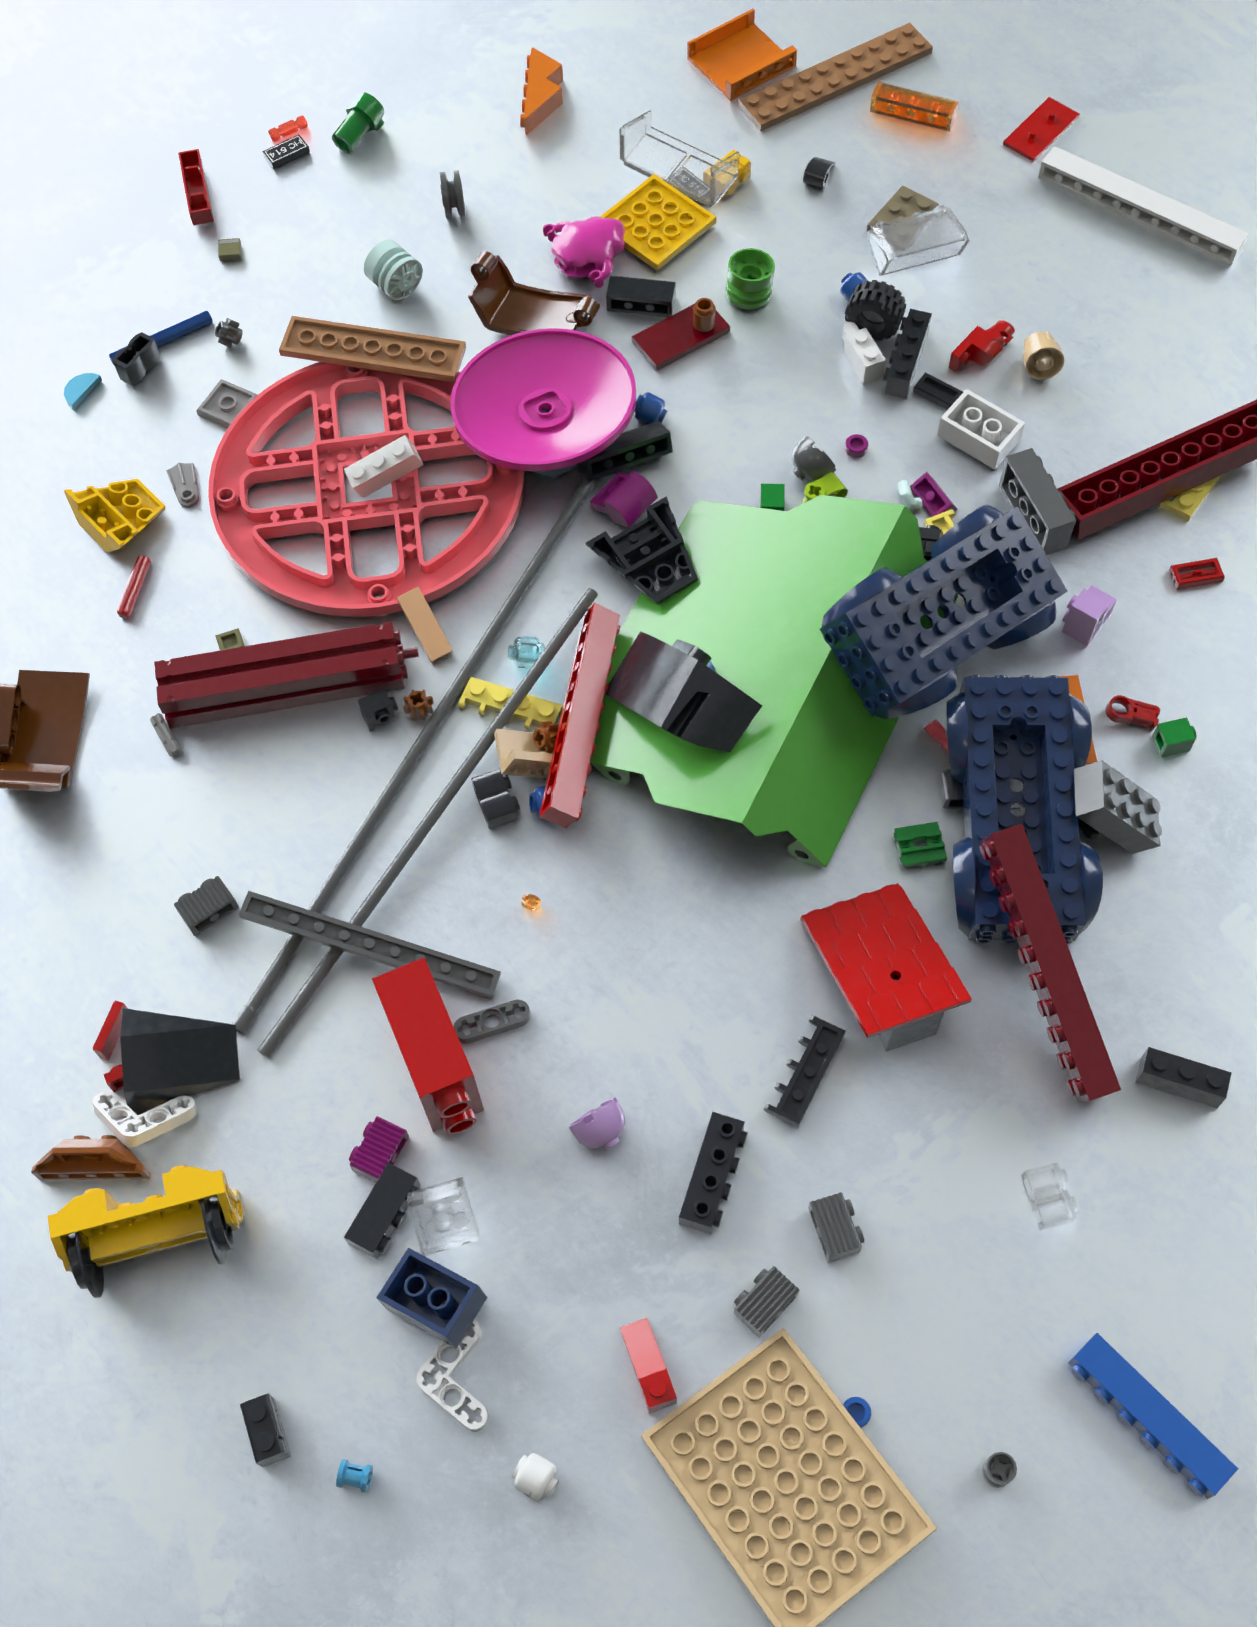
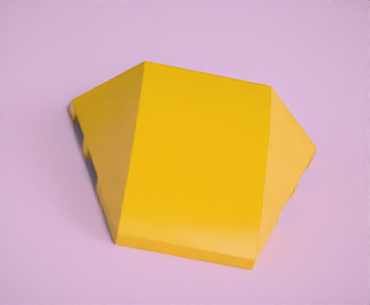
[64,478,165,552]

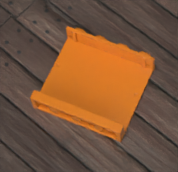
[687,9,797,101]

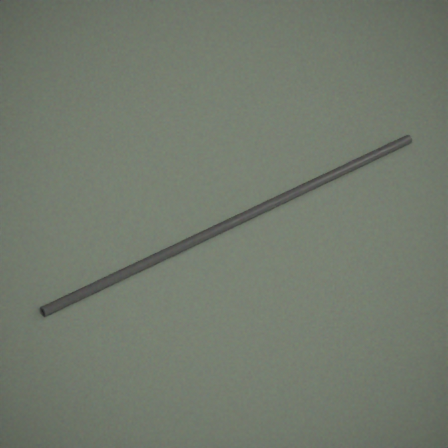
[257,588,598,1057]

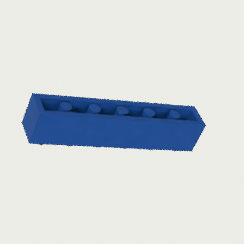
[1068,1333,1239,1499]

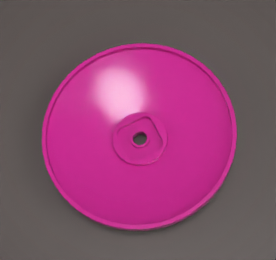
[450,328,636,471]

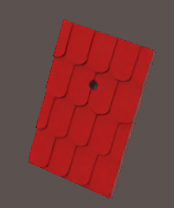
[800,883,972,1052]

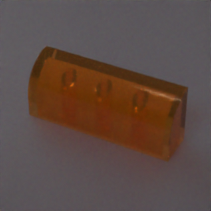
[870,82,960,132]

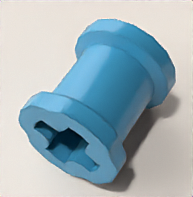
[336,1459,373,1493]

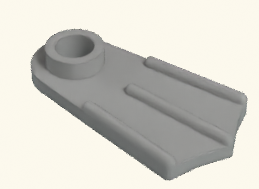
[166,462,199,507]

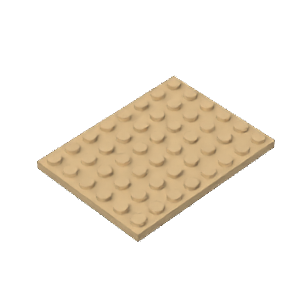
[641,1328,937,1627]

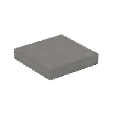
[196,379,258,428]

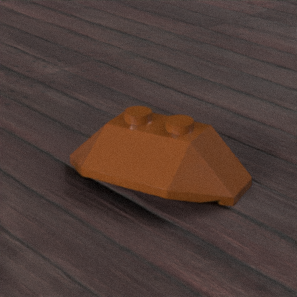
[31,1135,151,1180]

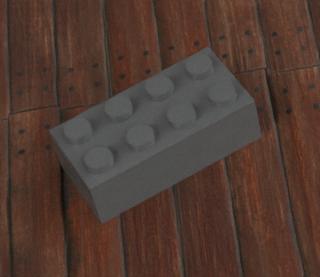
[999,448,1076,555]
[1074,760,1162,854]

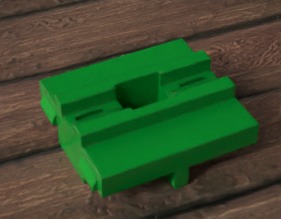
[893,822,947,868]

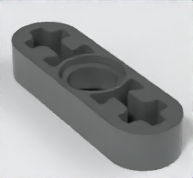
[454,999,530,1044]

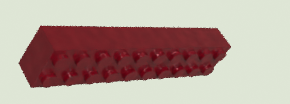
[1057,399,1257,540]
[979,823,1121,1101]

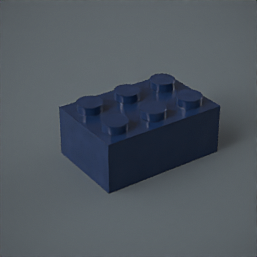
[376,1247,488,1348]

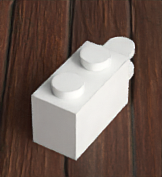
[842,322,886,385]

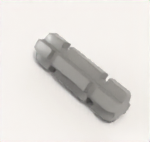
[150,713,181,757]

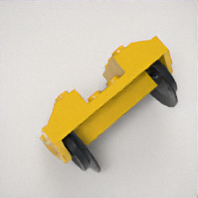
[47,1165,244,1298]

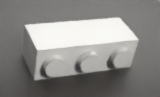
[344,435,423,498]

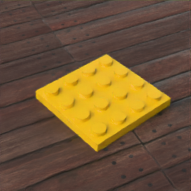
[600,174,716,271]

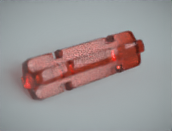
[268,115,308,141]

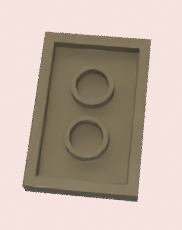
[867,185,939,249]

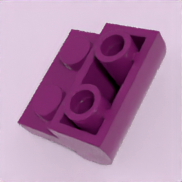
[589,471,658,528]

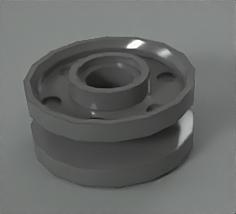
[439,170,465,219]

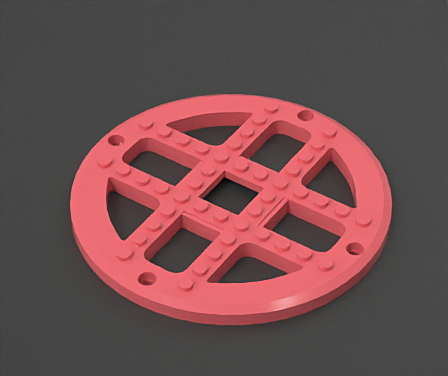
[208,362,525,617]

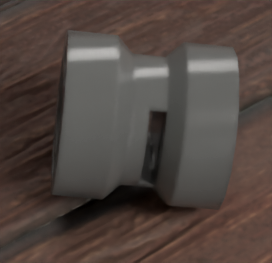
[982,1452,1017,1488]

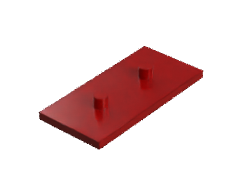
[1003,97,1080,162]

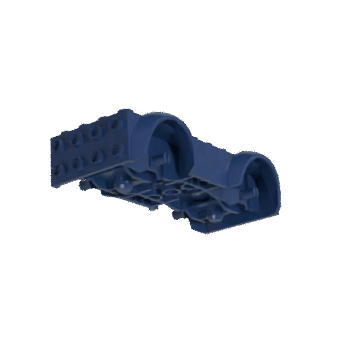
[820,504,1068,719]
[946,675,1103,944]

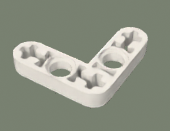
[93,1091,196,1147]
[416,1319,489,1432]

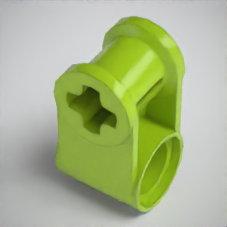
[802,472,848,504]

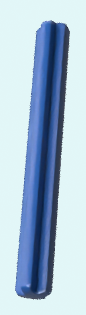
[109,310,213,365]

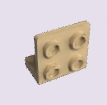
[494,729,553,779]

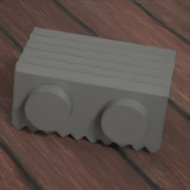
[174,876,239,936]
[808,1192,864,1262]
[734,1266,800,1338]

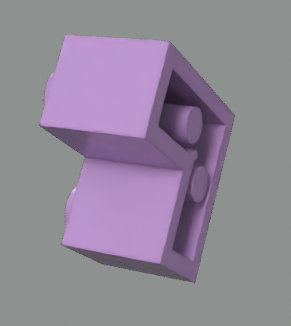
[1062,585,1117,646]

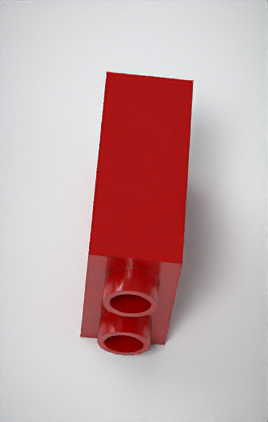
[372,957,484,1135]

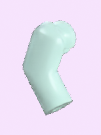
[898,480,922,512]

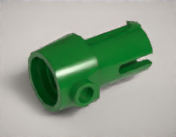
[332,92,385,153]

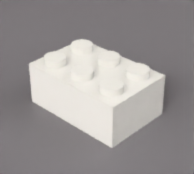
[937,389,1025,470]

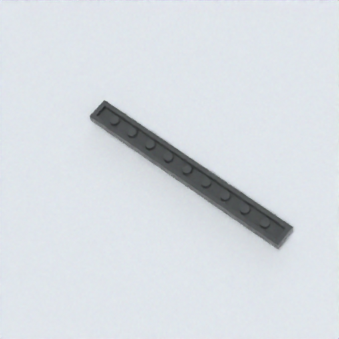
[238,891,501,999]

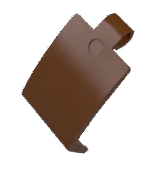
[468,251,600,336]

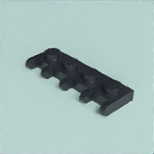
[764,1015,846,1128]

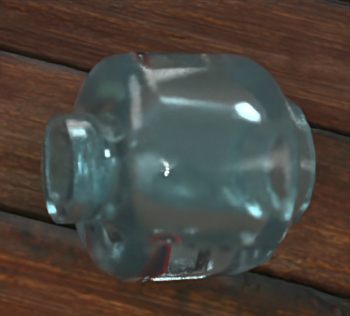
[508,637,545,668]

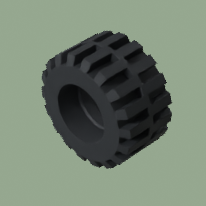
[845,280,906,341]

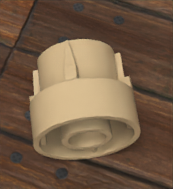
[1023,332,1064,380]

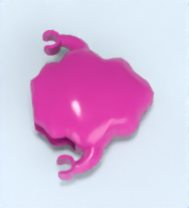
[543,216,625,288]

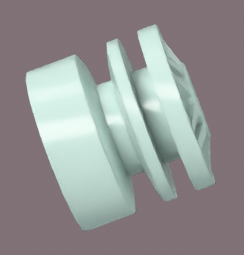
[363,239,423,300]

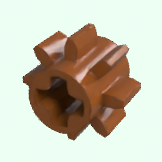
[403,689,434,721]
[533,721,559,753]

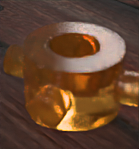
[521,894,541,911]

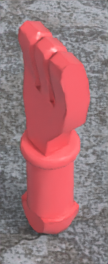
[923,719,949,753]

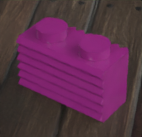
[349,1116,409,1183]

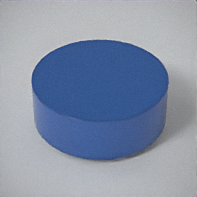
[843,1397,871,1428]

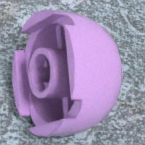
[569,1097,625,1150]

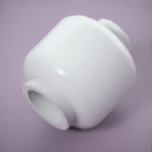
[512,1453,559,1501]

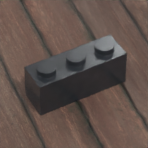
[606,276,676,317]
[1135,1047,1232,1108]
[344,1162,421,1260]

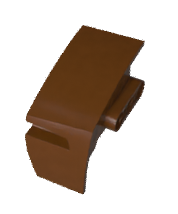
[0,670,90,792]

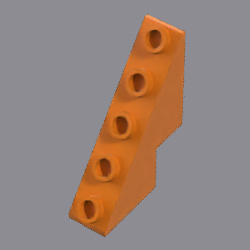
[520,48,563,135]

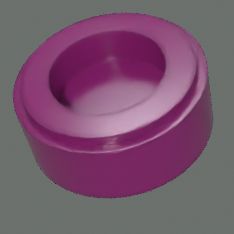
[845,434,868,458]

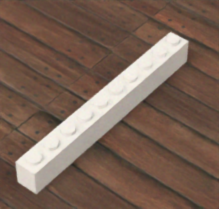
[1038,146,1249,266]

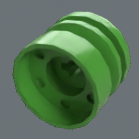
[726,248,775,310]

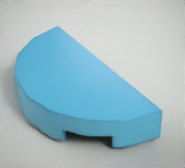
[64,373,102,410]

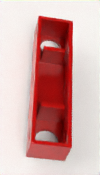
[178,148,214,226]

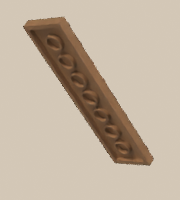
[279,316,466,382]

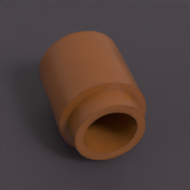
[693,298,716,332]

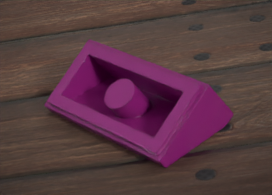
[910,472,957,517]

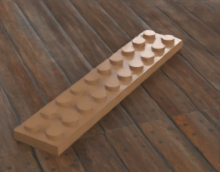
[738,22,933,131]

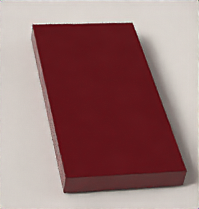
[632,304,730,370]

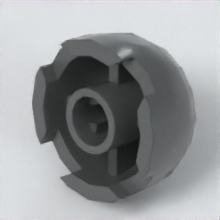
[791,436,837,482]

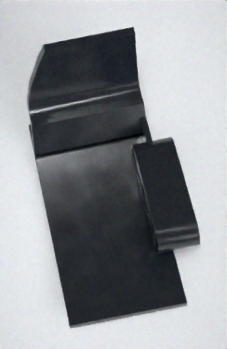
[605,631,762,752]

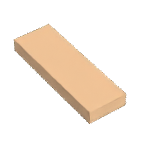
[397,587,453,663]

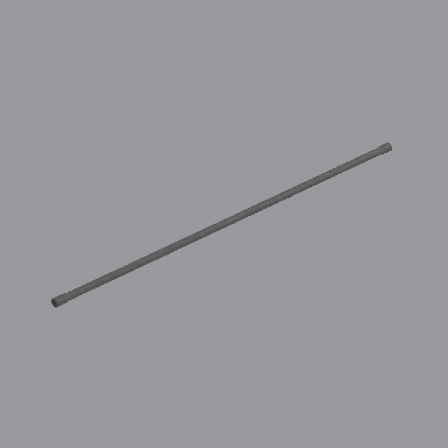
[232,477,596,1035]

